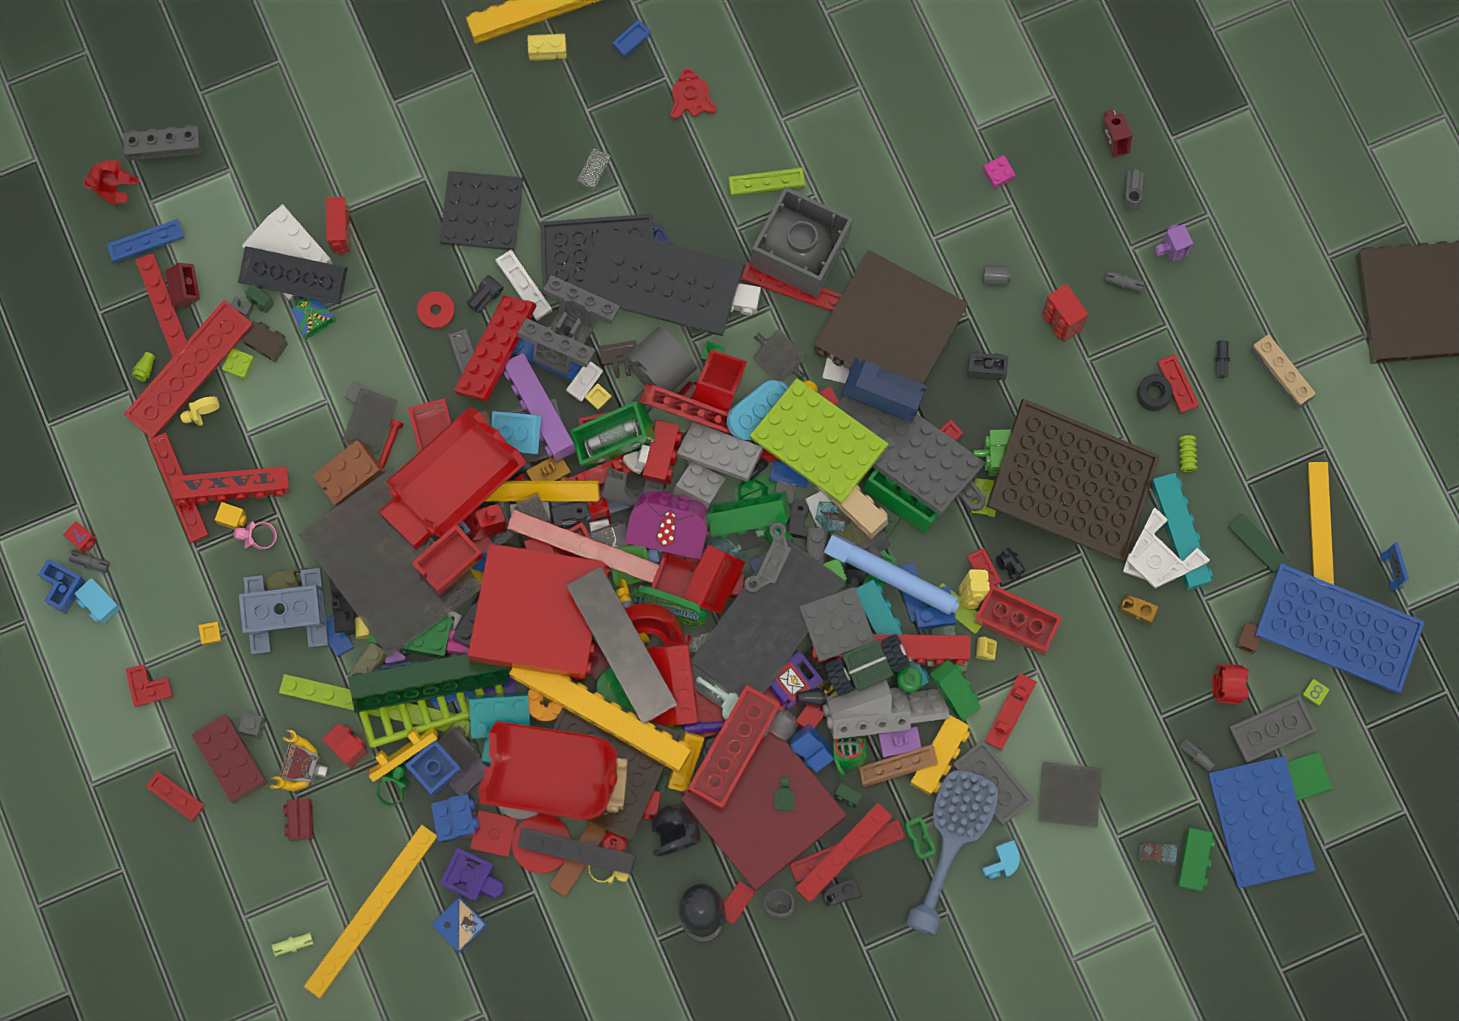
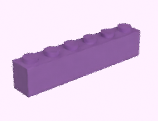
[503,353,576,462]

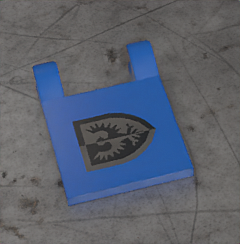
[1380,542,1409,591]

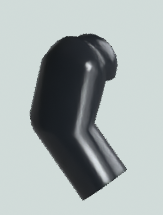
[749,459,769,481]

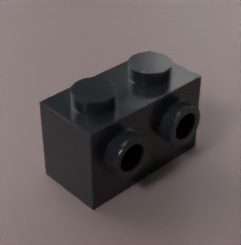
[967,352,1009,381]

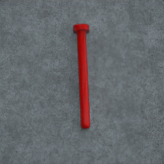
[365,419,404,497]

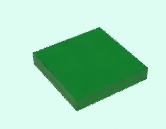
[1287,752,1333,801]

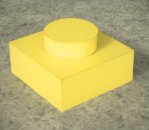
[585,384,612,411]

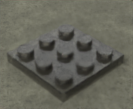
[1038,762,1102,828]

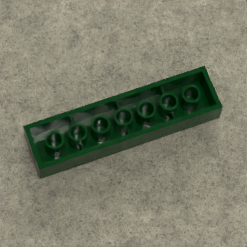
[348,654,509,713]

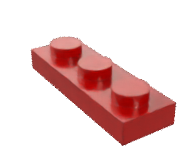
[1157,354,1199,414]
[146,771,205,821]

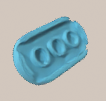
[727,380,788,441]

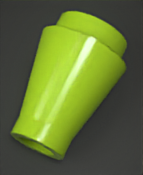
[132,352,155,382]

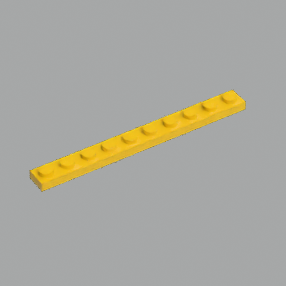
[304,825,437,999]

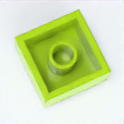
[222,349,255,381]

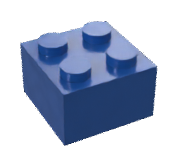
[405,740,462,797]

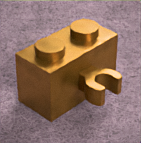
[526,456,571,481]

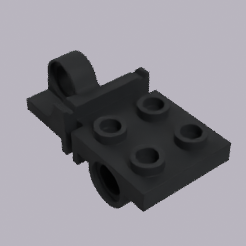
[329,566,373,635]

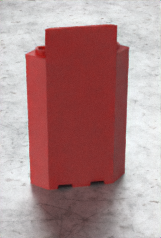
[378,407,527,549]

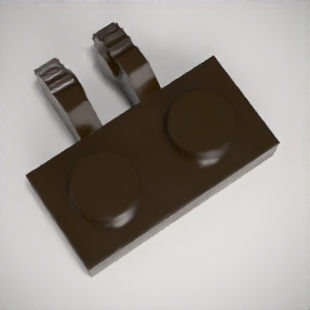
[599,340,637,379]

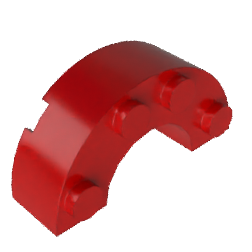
[624,603,684,645]

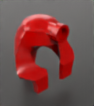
[83,160,140,206]

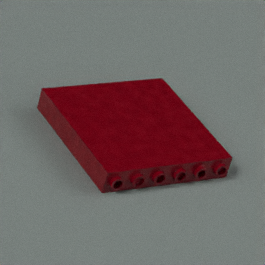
[681,725,847,892]

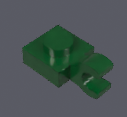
[774,776,795,811]

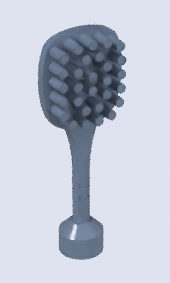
[906,770,998,936]

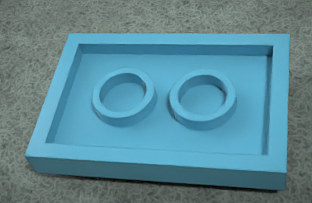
[491,411,541,454]

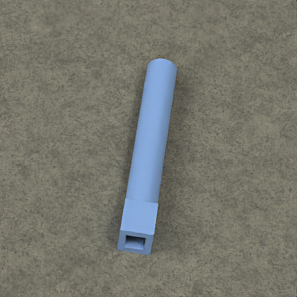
[824,534,960,615]

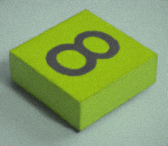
[1302,679,1330,706]

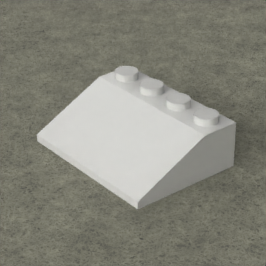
[242,205,332,301]

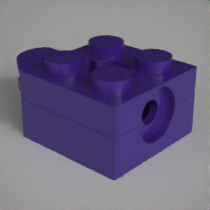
[440,848,504,903]

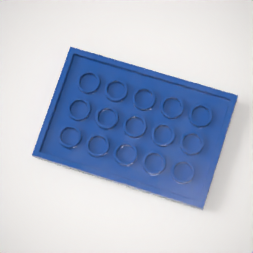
[1208,756,1316,889]

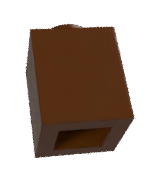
[1236,622,1261,654]

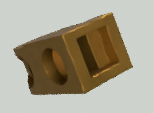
[1119,595,1158,626]

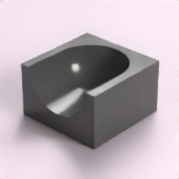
[750,187,853,298]

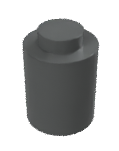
[983,265,1011,285]

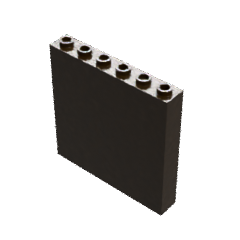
[1356,240,1459,364]
[813,249,968,385]

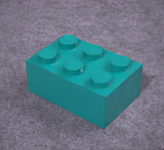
[467,692,530,738]

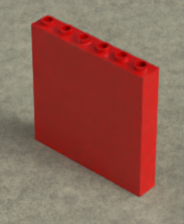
[468,544,608,679]

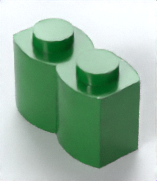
[905,817,935,861]

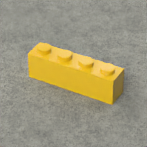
[910,715,970,796]

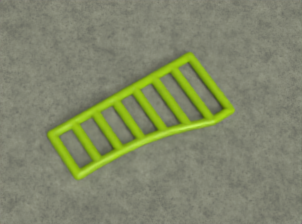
[359,685,505,748]

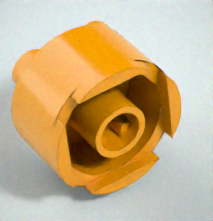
[528,689,563,725]

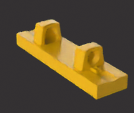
[369,727,438,782]

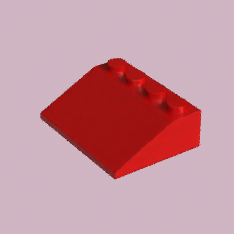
[646,642,699,725]

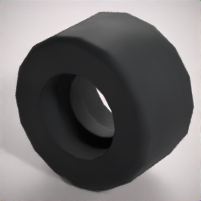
[1137,374,1173,411]

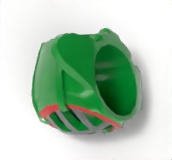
[833,736,867,777]

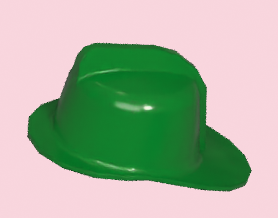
[734,475,777,501]

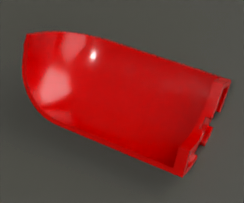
[478,721,618,820]

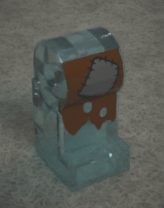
[815,501,845,532]
[1138,843,1177,865]

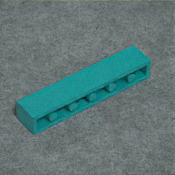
[1151,473,1213,591]
[856,580,930,689]

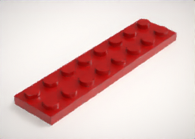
[124,300,253,438]

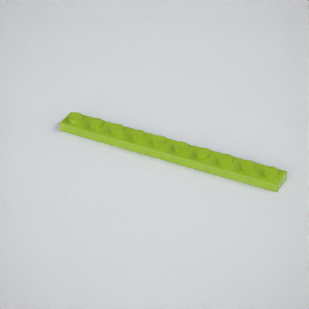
[279,674,469,737]

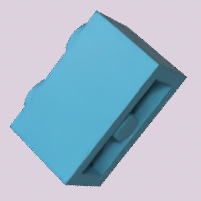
[74,578,121,624]

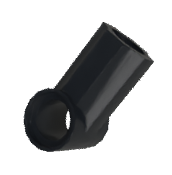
[466,275,504,314]

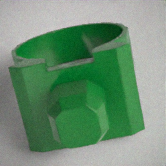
[376,764,410,807]

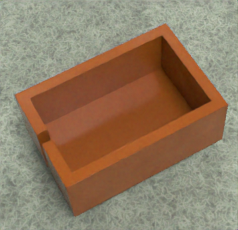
[313,440,386,507]

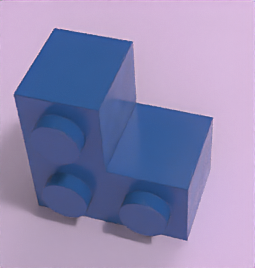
[38,559,86,614]

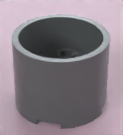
[625,327,697,392]

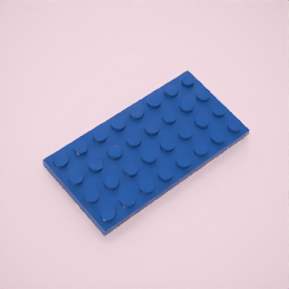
[1254,564,1425,694]

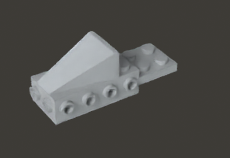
[823,679,949,739]

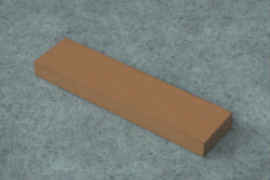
[858,745,938,787]

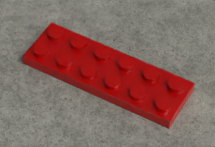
[454,295,537,402]

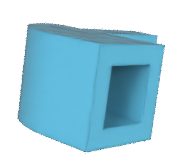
[981,841,1020,879]

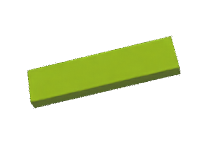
[729,168,805,197]

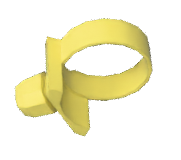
[180,396,220,426]
[588,865,629,885]

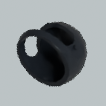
[652,805,700,857]
[679,884,726,942]

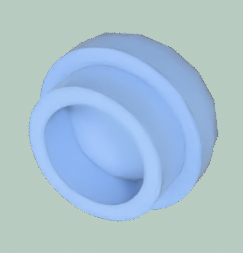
[647,548,664,565]

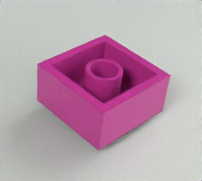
[983,155,1015,189]

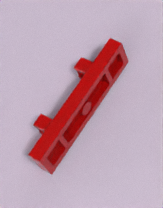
[563,452,634,487]
[985,673,1037,751]

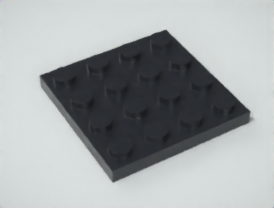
[440,171,523,251]

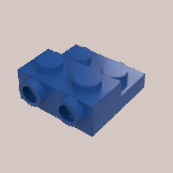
[431,794,479,843]

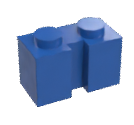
[791,723,834,773]

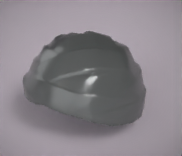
[763,889,796,920]

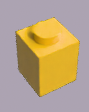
[215,502,247,530]

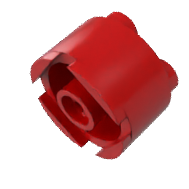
[1212,664,1249,704]

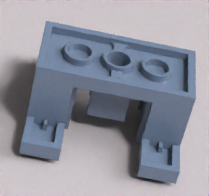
[239,568,329,655]

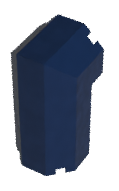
[841,358,927,423]

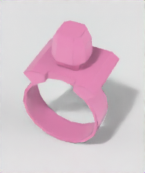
[234,521,277,550]

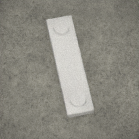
[495,250,552,321]

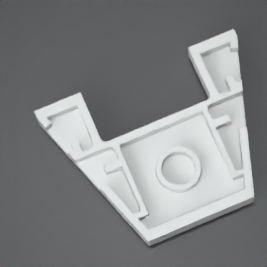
[1127,508,1210,589]

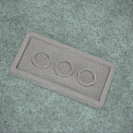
[677,422,763,482]

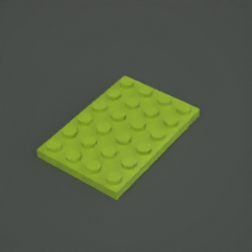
[750,378,888,504]

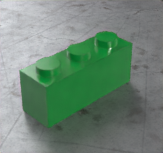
[930,660,981,722]
[1177,828,1215,893]

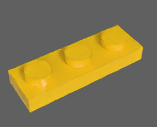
[667,731,704,792]

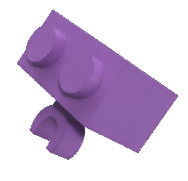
[1155,224,1193,262]
[878,725,922,759]

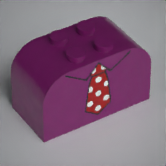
[625,491,709,560]

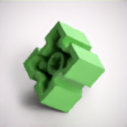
[974,430,1011,476]

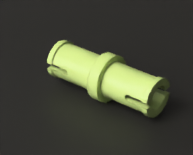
[272,932,314,957]

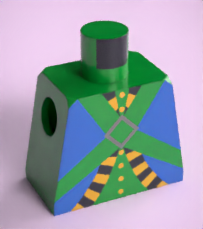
[292,295,336,340]

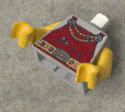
[270,730,329,791]

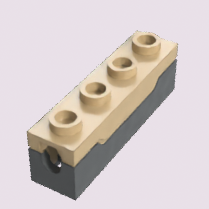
[1250,334,1316,410]

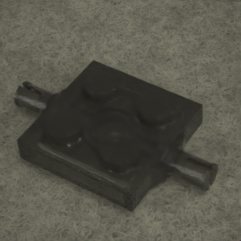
[753,329,806,382]

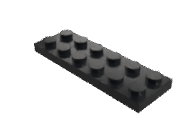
[238,246,348,305]

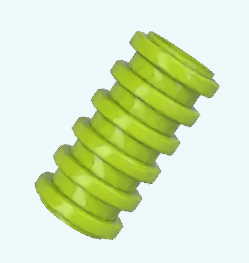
[1179,435,1198,472]

